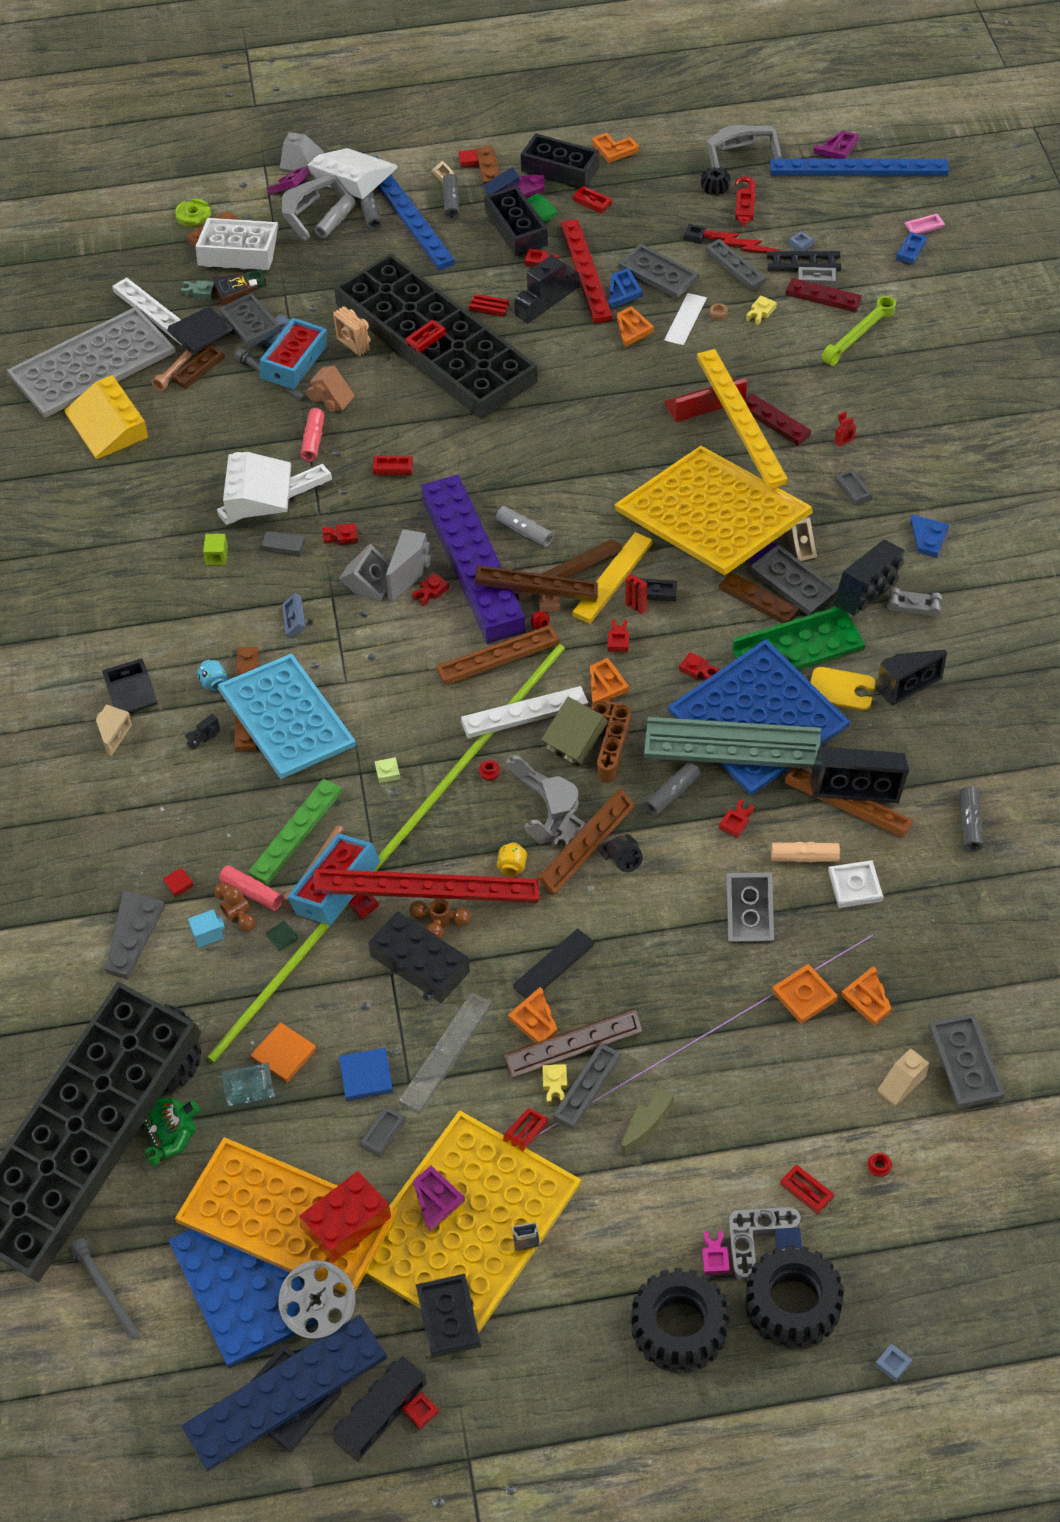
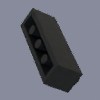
[332,1356,427,1462]

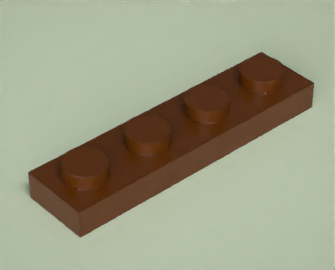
[719,572,799,624]

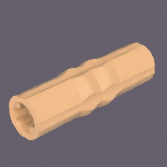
[771,842,840,863]

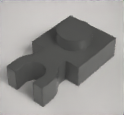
[550,812,586,852]

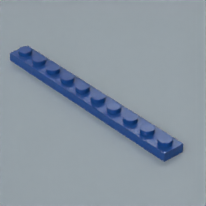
[375,156,455,270]
[770,158,949,176]

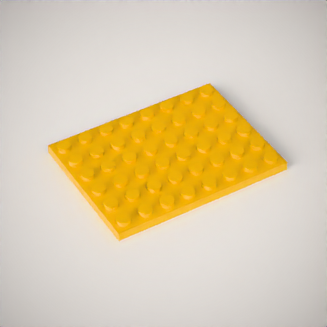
[614,446,813,575]
[365,1110,582,1333]

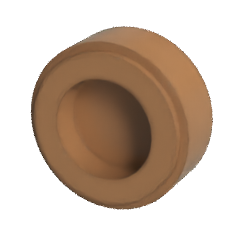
[709,303,728,321]

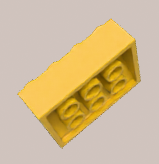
[64,375,148,460]

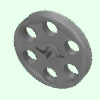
[279,1261,355,1340]

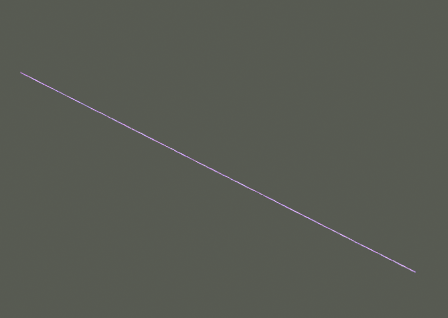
[538,935,873,1135]

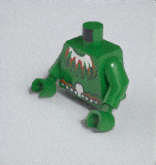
[144,1098,200,1166]

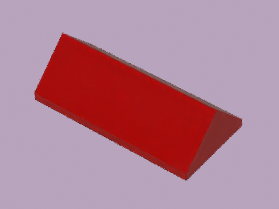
[664,378,747,422]

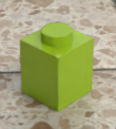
[203,533,228,565]

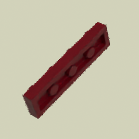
[786,278,863,313]
[744,393,811,446]

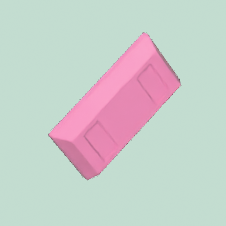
[905,213,945,235]

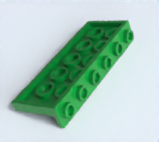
[732,606,866,670]

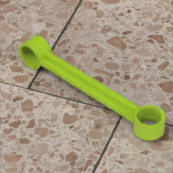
[821,296,896,366]

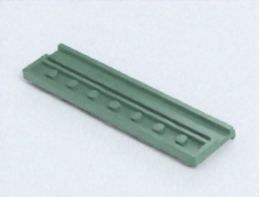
[644,717,821,769]

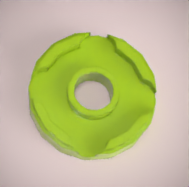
[175,199,211,227]

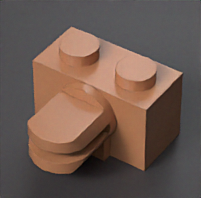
[306,365,355,412]

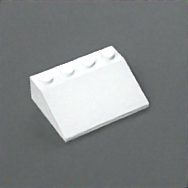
[308,148,398,199]
[195,218,278,271]
[223,452,291,520]

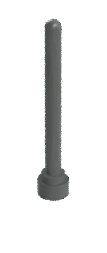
[234,347,304,400]
[68,1238,139,1339]

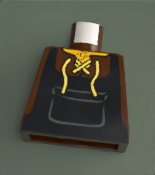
[212,272,258,307]

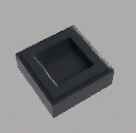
[684,224,706,244]

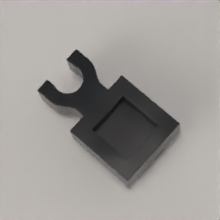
[185,714,221,750]

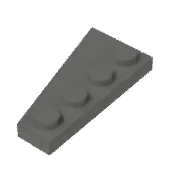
[106,890,165,980]

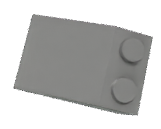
[386,529,431,602]
[727,872,774,942]

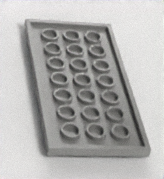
[7,306,176,418]

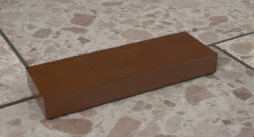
[171,345,225,389]

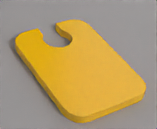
[810,667,875,711]

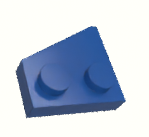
[608,268,643,309]
[910,514,949,558]

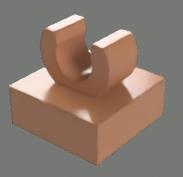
[539,594,560,612]

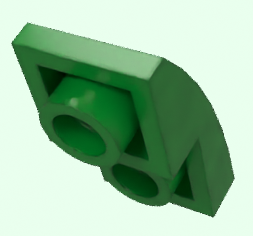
[527,193,558,222]

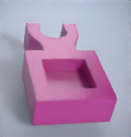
[702,1231,730,1276]

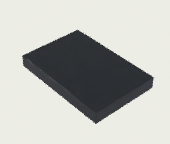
[167,306,234,354]
[416,1274,481,1358]

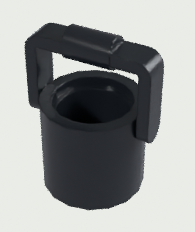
[598,834,643,872]

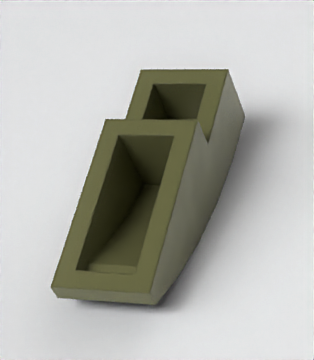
[621,1088,674,1157]

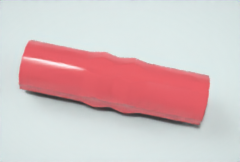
[300,408,325,462]
[219,865,283,911]

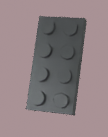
[618,244,699,299]
[219,292,282,347]
[750,545,838,616]
[928,1013,1005,1109]

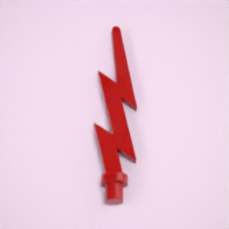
[703,230,780,253]

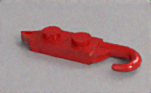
[735,176,756,227]

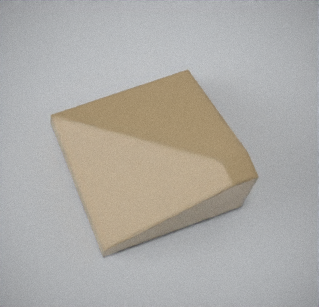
[431,160,454,183]

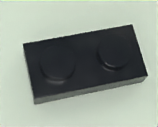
[638,578,677,602]

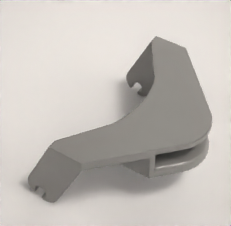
[707,125,781,168]
[282,175,350,241]
[506,756,579,844]

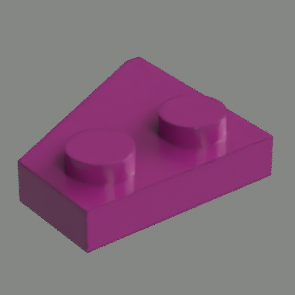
[813,131,859,159]
[266,166,310,195]
[513,175,544,199]
[413,1165,465,1232]

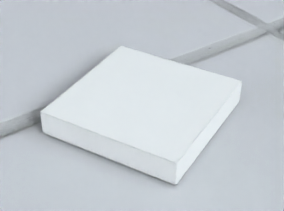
[828,860,883,908]

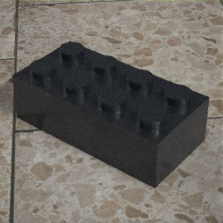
[520,133,599,188]
[485,186,548,256]
[833,539,905,616]
[810,746,909,804]
[368,911,470,1003]

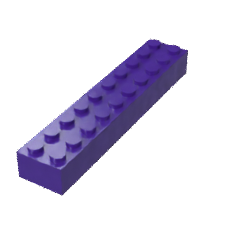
[421,474,526,644]

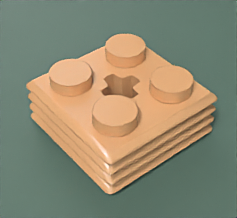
[333,306,371,357]

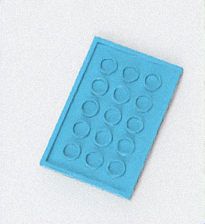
[218,654,356,779]

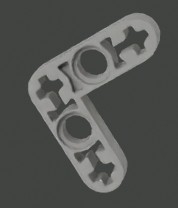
[728,1207,801,1282]

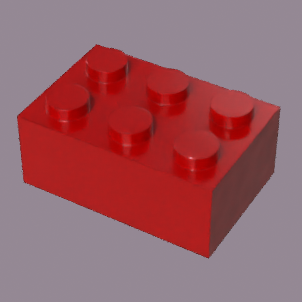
[299,1171,391,1263]

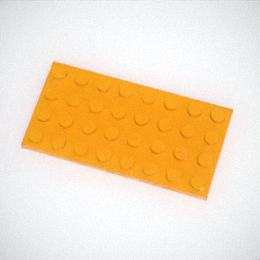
[175,1137,397,1296]

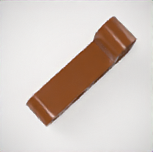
[591,700,631,783]

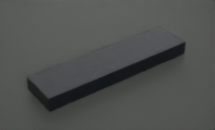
[513,928,594,999]

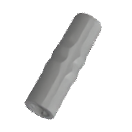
[314,194,356,239]
[496,506,554,547]

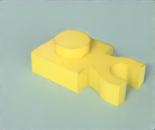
[746,296,777,325]
[542,1064,567,1105]

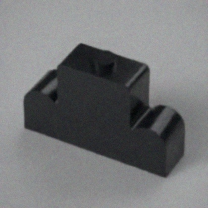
[514,255,579,324]

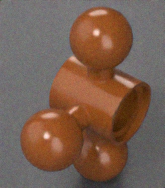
[214,882,256,932]
[409,899,471,939]

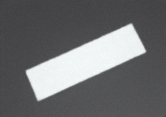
[664,293,707,345]

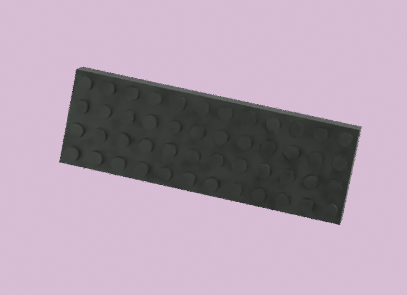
[334,253,538,419]
[0,981,202,1283]

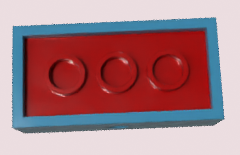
[260,318,327,389]
[287,833,381,926]

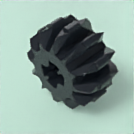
[700,166,731,195]

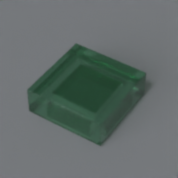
[244,269,267,288]
[266,920,298,951]

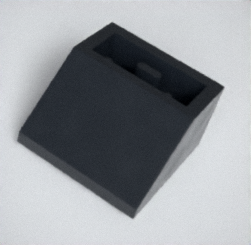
[102,658,158,713]

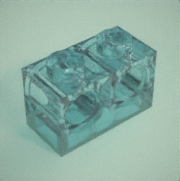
[221,1063,275,1106]

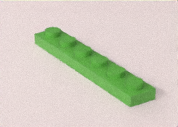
[248,779,342,886]

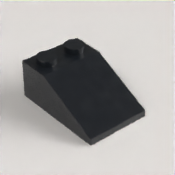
[876,649,947,706]

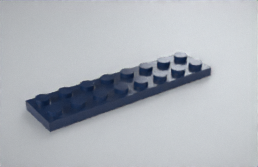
[181,1314,387,1472]

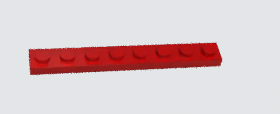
[561,219,612,324]

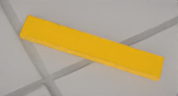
[573,532,652,624]

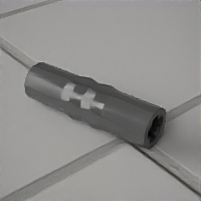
[443,174,459,220]
[359,191,382,231]
[644,762,701,816]
[960,786,983,852]

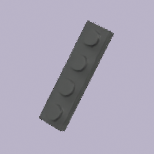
[705,239,766,291]
[553,1043,621,1130]

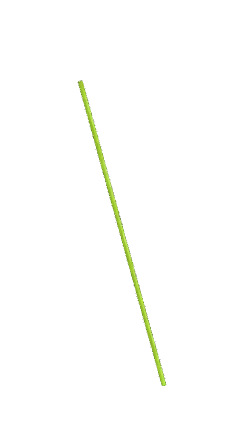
[206,644,565,1064]

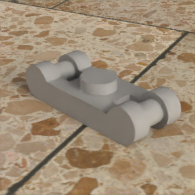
[887,588,943,616]

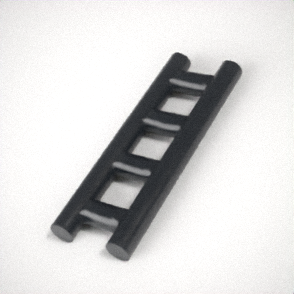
[767,251,841,271]

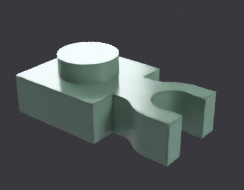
[181,281,214,300]

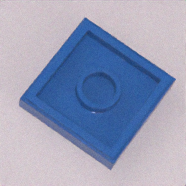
[339,1048,393,1101]

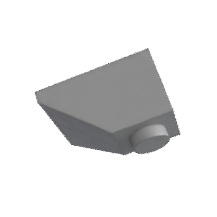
[280,132,324,176]
[339,544,390,600]

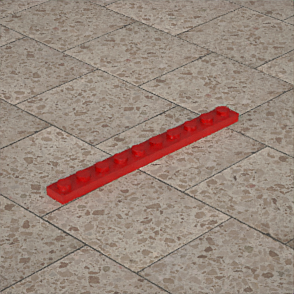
[314,869,539,903]

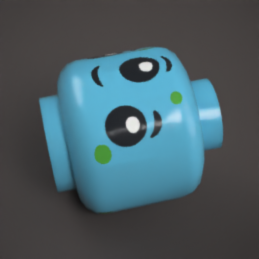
[197,660,228,692]

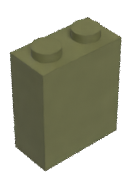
[541,696,608,765]

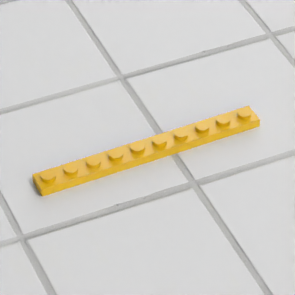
[697,349,788,489]

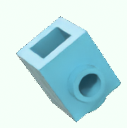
[188,909,225,948]

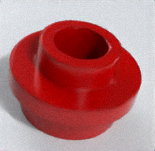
[530,611,550,630]
[479,760,500,781]
[867,1153,892,1177]

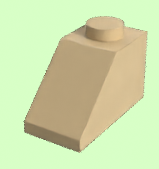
[786,517,817,561]
[96,705,132,756]
[877,1048,929,1107]

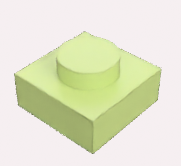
[375,757,400,783]

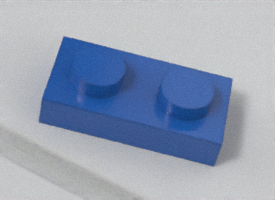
[896,232,927,265]

